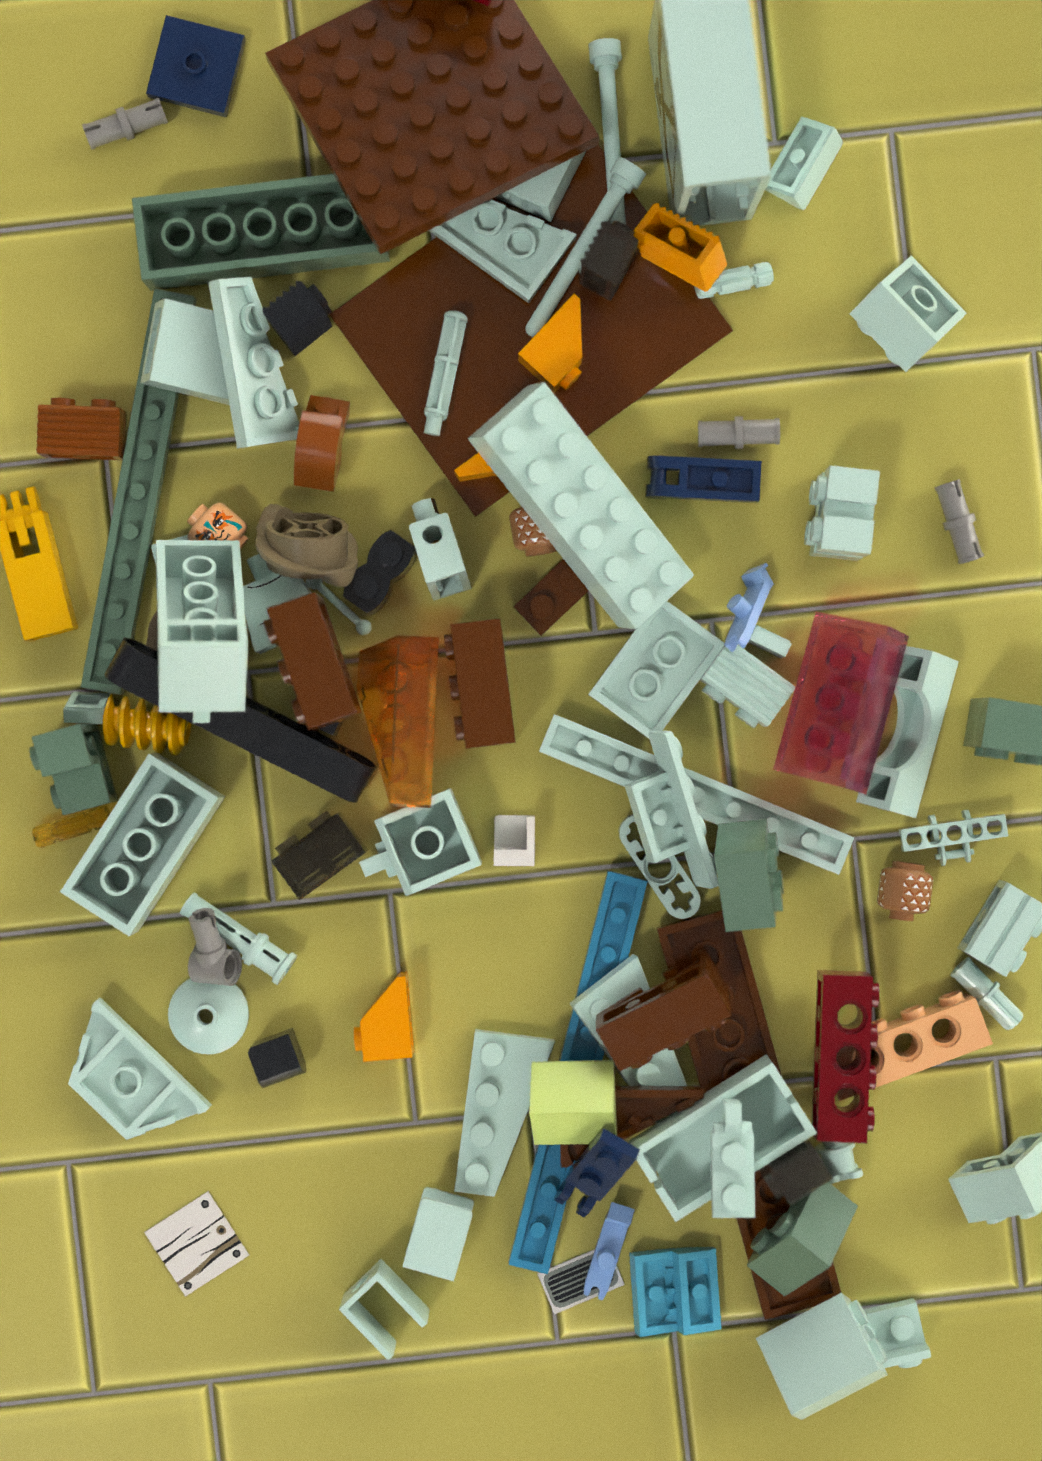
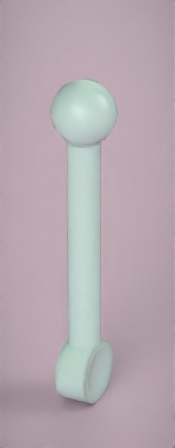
[306,578,372,635]

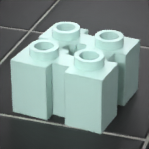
[804,465,880,561]

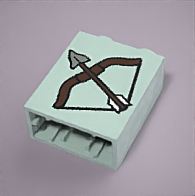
[648,0,771,226]

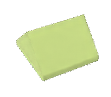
[529,1060,617,1145]

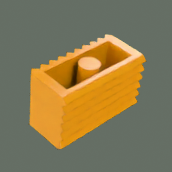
[633,203,727,292]

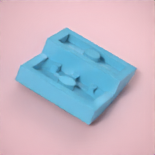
[629,1247,721,1337]

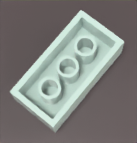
[60,753,225,936]

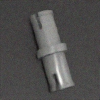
[82,98,168,150]
[698,416,780,449]
[934,479,984,564]

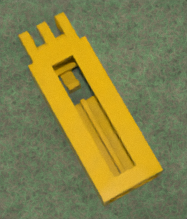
[0,486,79,642]

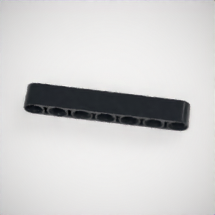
[104,637,377,803]

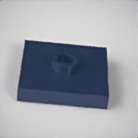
[146,15,246,117]

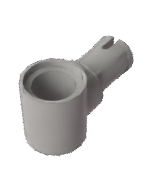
[188,908,242,986]

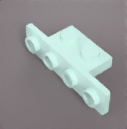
[624,730,719,889]

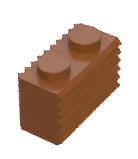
[36,398,127,461]

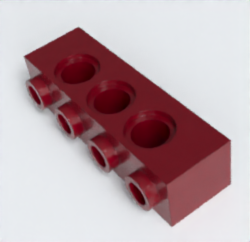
[811,970,879,1143]

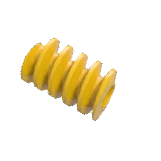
[102,694,192,756]

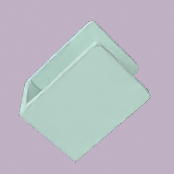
[402,1187,474,1282]
[339,1259,430,1360]

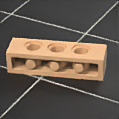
[836,990,993,1101]

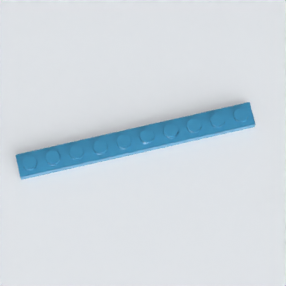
[508,870,648,1274]

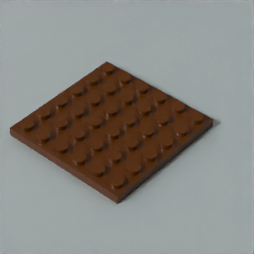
[265,0,599,255]

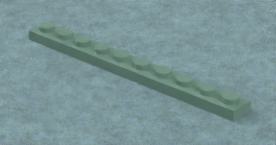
[81,289,197,695]

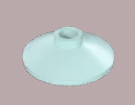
[168,978,249,1054]

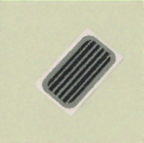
[538,1249,625,1314]

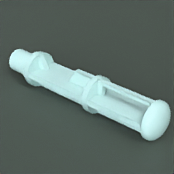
[424,310,468,436]

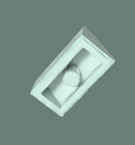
[765,116,843,210]

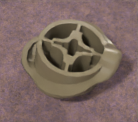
[256,504,358,588]

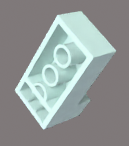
[156,540,248,723]

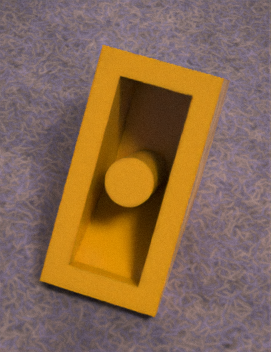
[518,294,582,394]
[354,971,414,1062]

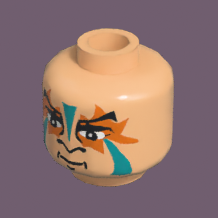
[187,502,249,549]

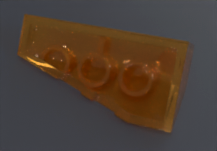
[357,636,440,808]

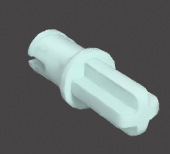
[950,957,1023,1030]

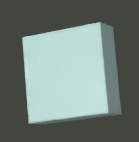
[748,625,791,658]
[63,692,110,724]

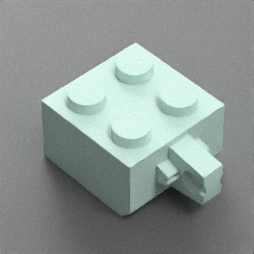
[359,788,482,896]

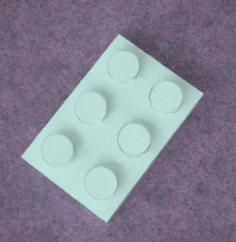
[588,601,725,740]

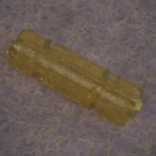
[32,806,111,848]

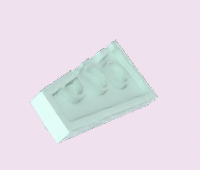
[429,200,577,303]
[208,277,299,448]
[569,954,687,1124]
[454,1029,555,1197]

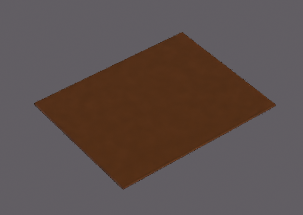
[330,145,733,517]

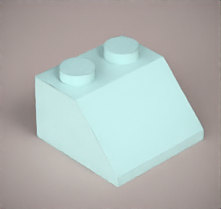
[849,256,967,372]

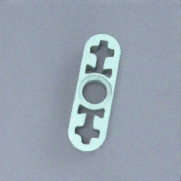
[619,815,701,919]

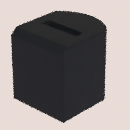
[248,1028,306,1088]

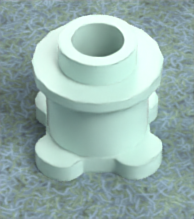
[815,1142,863,1184]

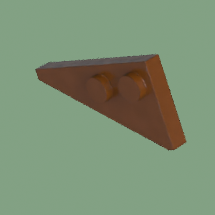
[560,1086,704,1168]

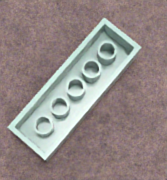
[468,382,694,629]

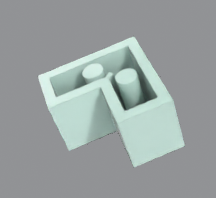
[948,1132,1042,1224]

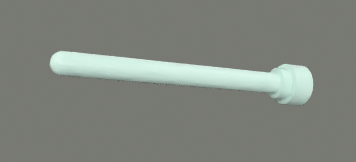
[588,38,626,237]
[525,157,646,337]

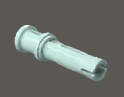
[180,892,297,985]

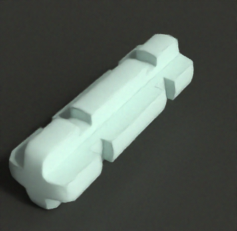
[694,262,774,299]

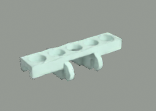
[898,810,1008,866]

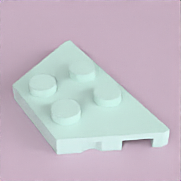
[68,997,212,1140]

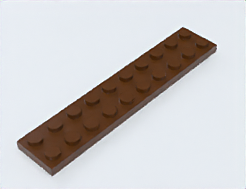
[656,909,841,1320]

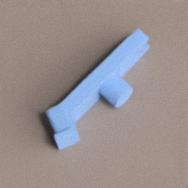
[724,563,774,652]
[584,1202,635,1300]

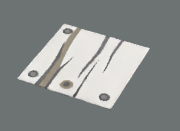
[144,1191,249,1296]

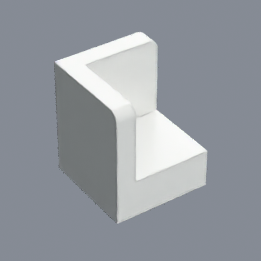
[494,815,535,866]

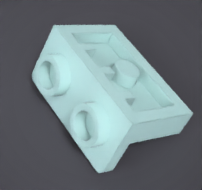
[863,1298,931,1368]

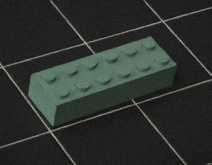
[132,174,390,291]

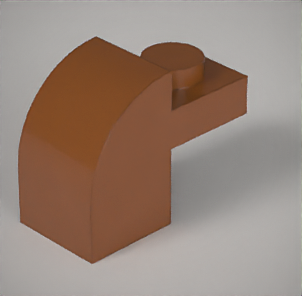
[294,395,350,492]

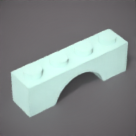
[856,645,959,818]

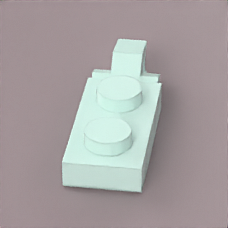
[710,1099,755,1218]

